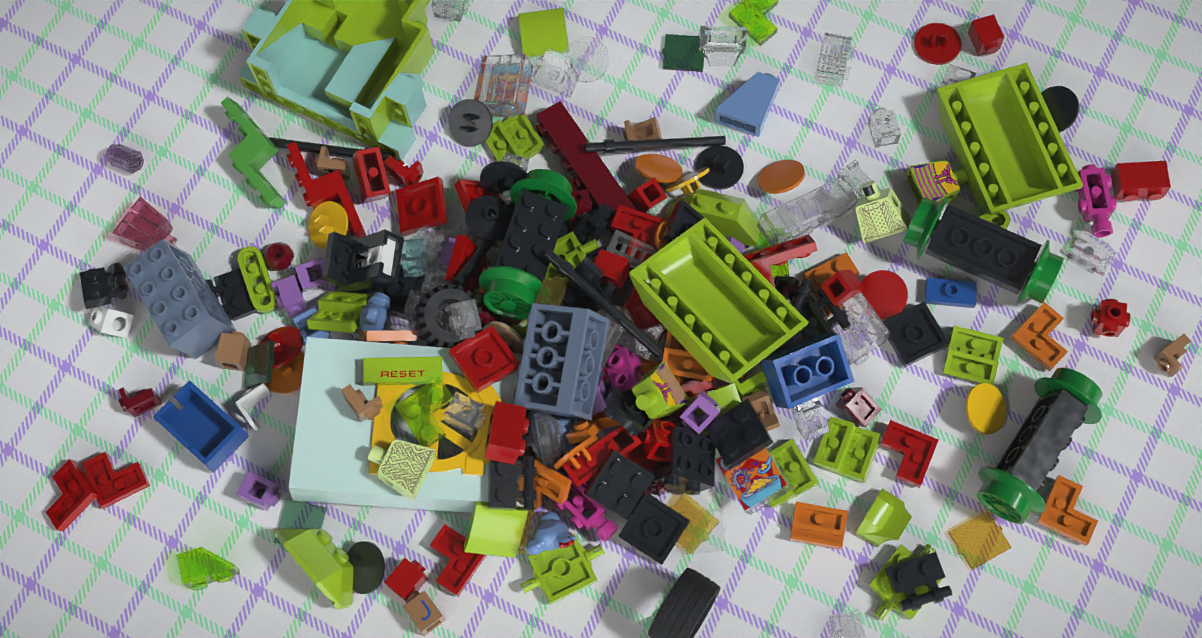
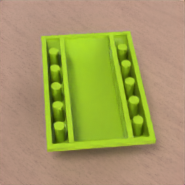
[936,62,1083,215]
[629,217,809,384]

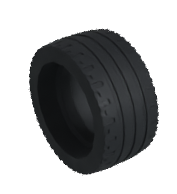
[648,567,721,638]

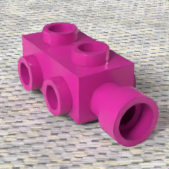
[1075,164,1117,238]
[603,336,644,391]
[551,475,619,542]

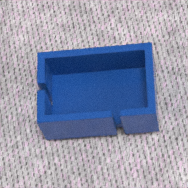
[153,380,249,473]

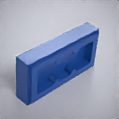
[925,278,977,308]

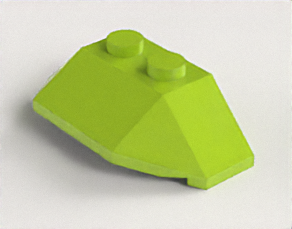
[663,188,762,247]
[272,528,353,610]

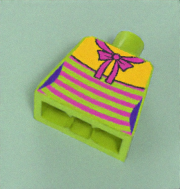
[905,160,968,206]
[632,361,690,419]

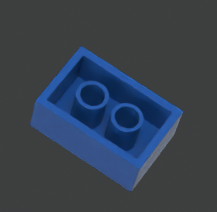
[761,333,854,409]

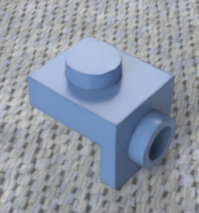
[293,307,330,344]

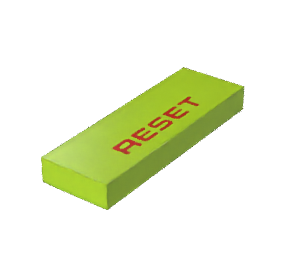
[364,356,443,385]

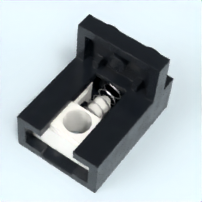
[321,229,404,294]

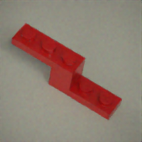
[286,141,367,239]
[743,234,817,289]
[562,414,676,488]

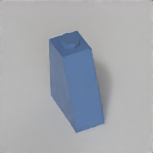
[715,72,780,137]

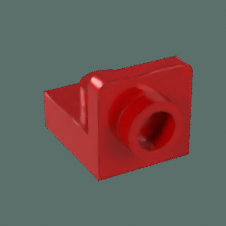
[384,155,424,187]

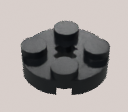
[604,387,655,436]

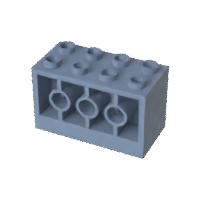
[123,239,236,359]
[514,303,610,421]

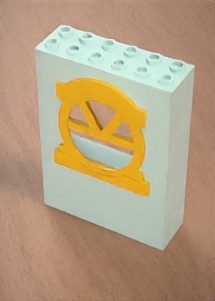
[289,337,523,513]

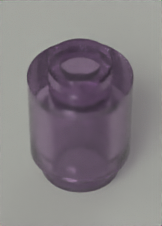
[106,144,144,174]

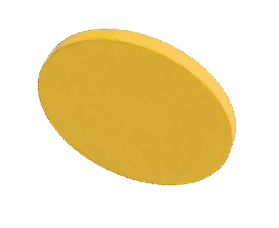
[665,167,710,195]
[308,201,348,249]
[965,383,1007,434]

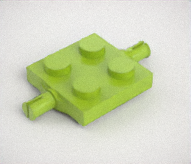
[543,231,600,294]
[520,533,605,605]
[868,544,942,621]

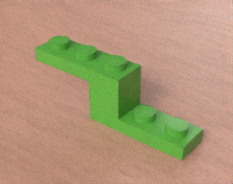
[221,97,287,209]

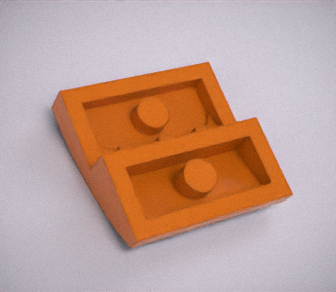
[662,331,712,382]

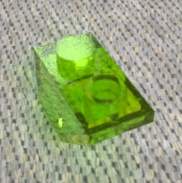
[176,547,240,591]

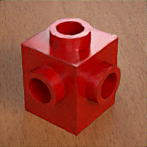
[1091,299,1131,337]
[640,419,675,463]

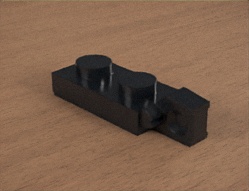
[572,203,616,245]

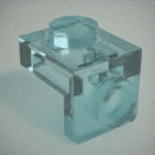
[401,238,429,277]

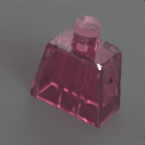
[112,197,177,252]

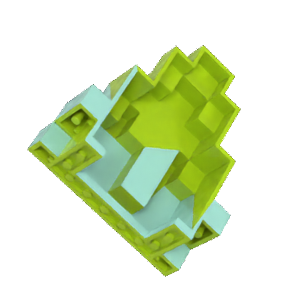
[238,0,434,161]

